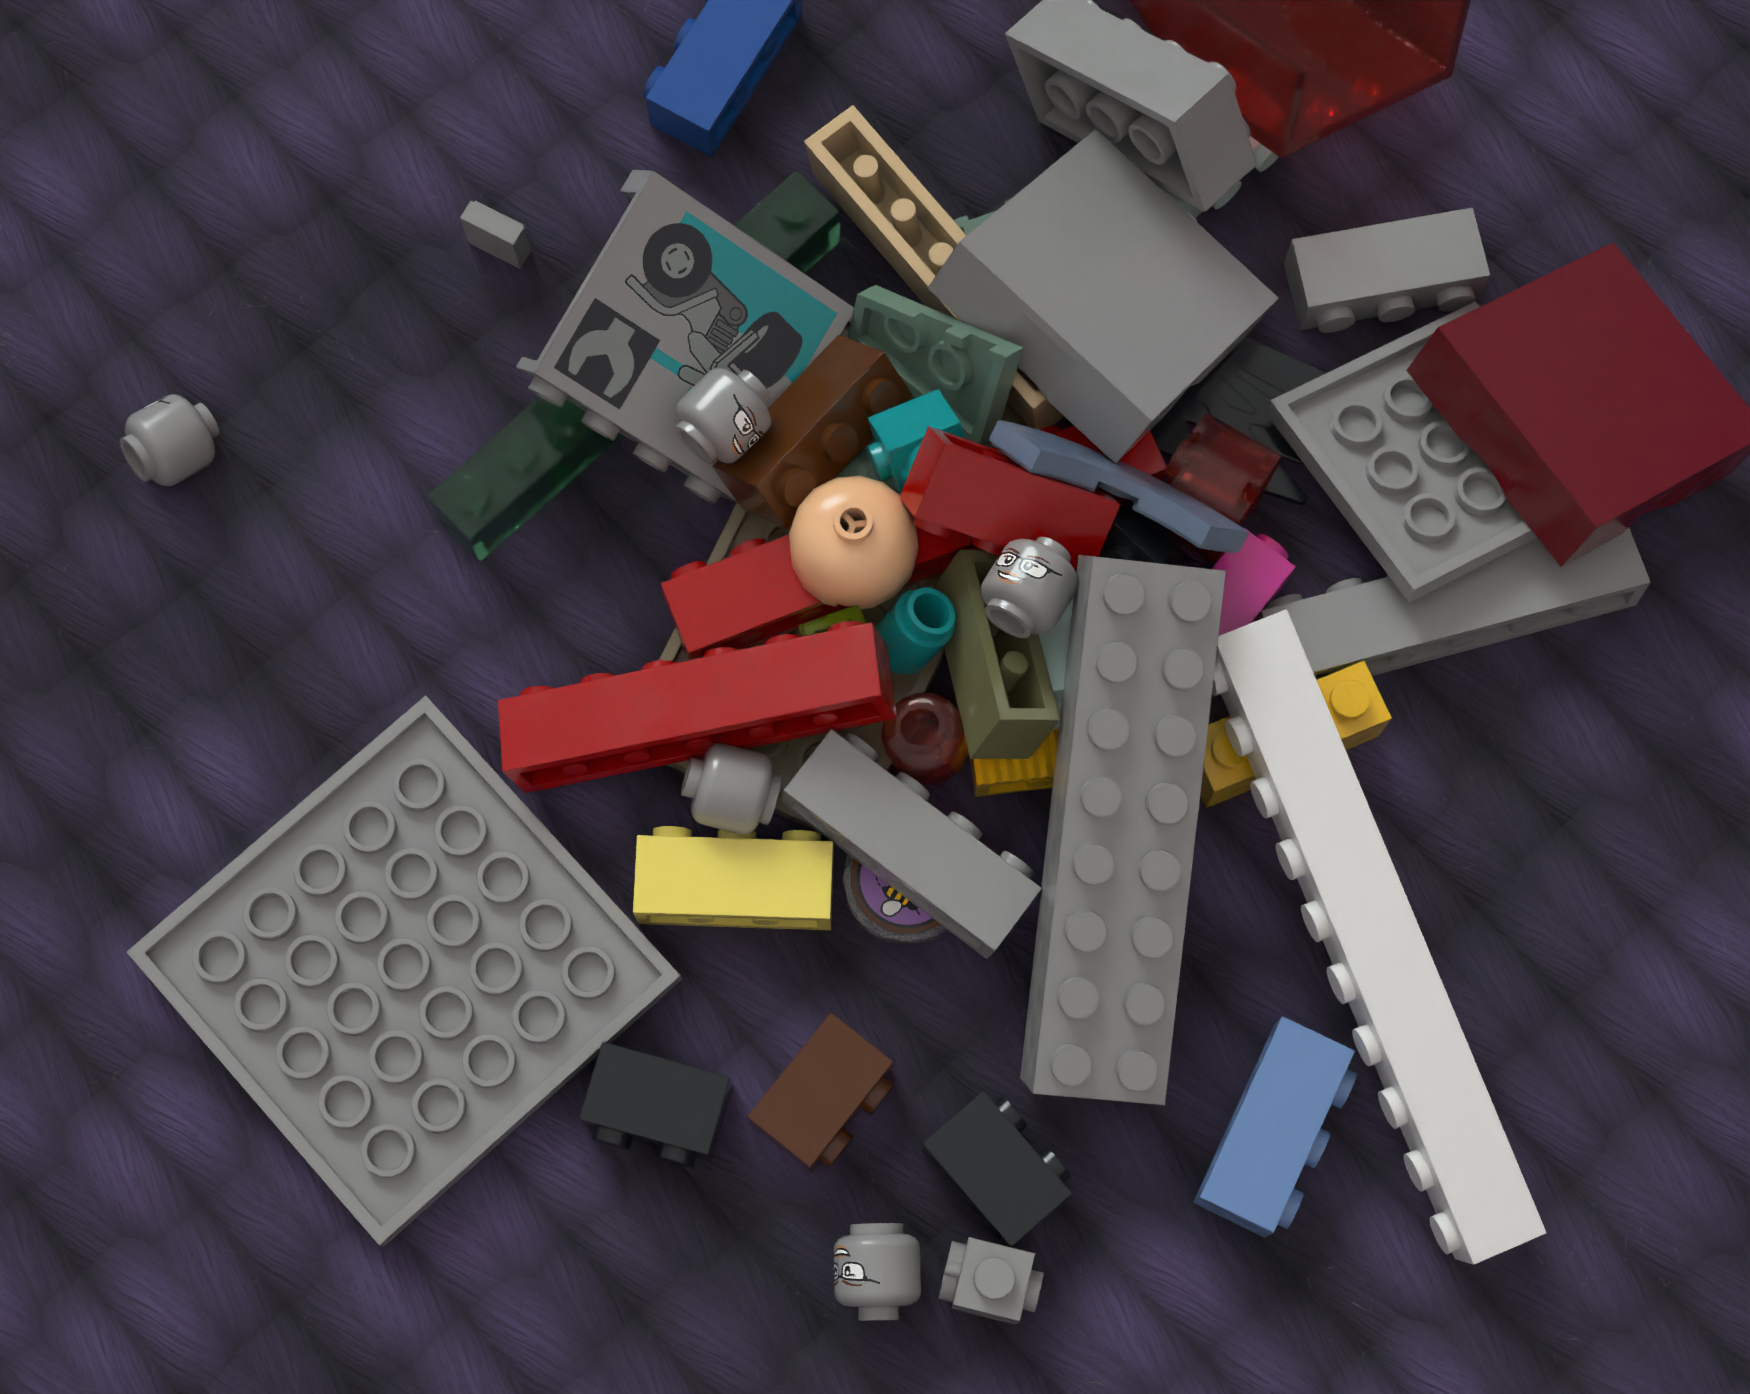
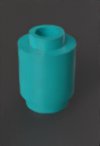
[875,588,956,675]

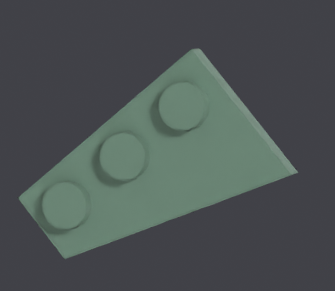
[847,285,1023,446]

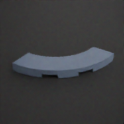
[989,420,1249,553]

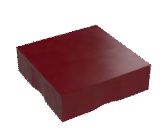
[1406,243,1750,567]

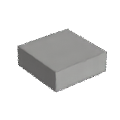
[460,200,531,269]

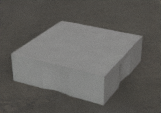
[927,129,1279,464]

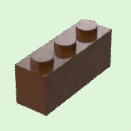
[712,335,912,529]

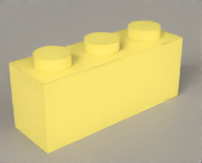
[633,826,834,930]

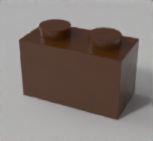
[747,1012,895,1173]

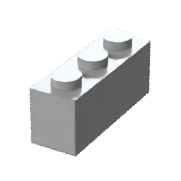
[1284,208,1490,333]

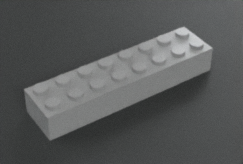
[1020,555,1226,1105]

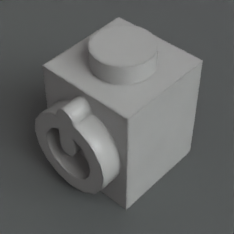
[938,1237,1044,1325]

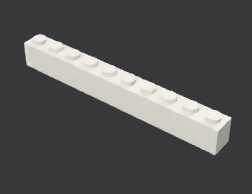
[1212,609,1546,1265]

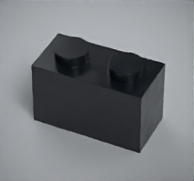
[579,1042,733,1168]
[922,1091,1072,1248]

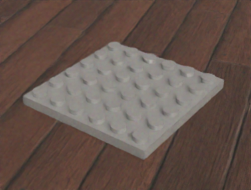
[127,695,682,1247]

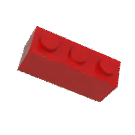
[900,426,1120,572]

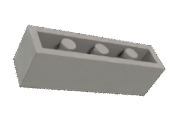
[780,729,1042,959]

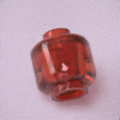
[881,692,968,785]

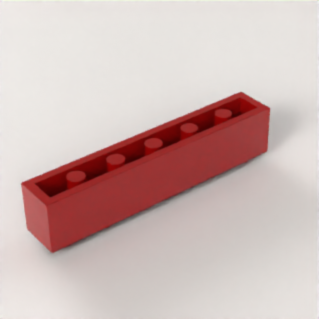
[498,621,897,793]

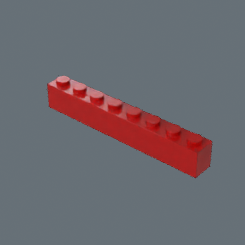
[661,425,1167,660]

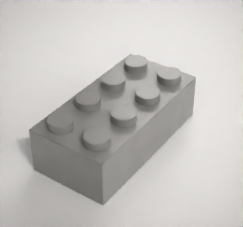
[1005,0,1257,212]

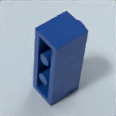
[644,0,802,157]

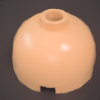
[789,475,919,609]

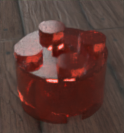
[1165,413,1282,563]

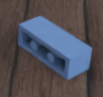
[1193,1016,1357,1238]

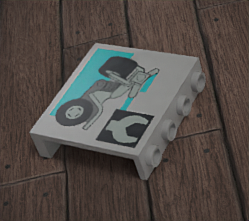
[516,170,854,505]

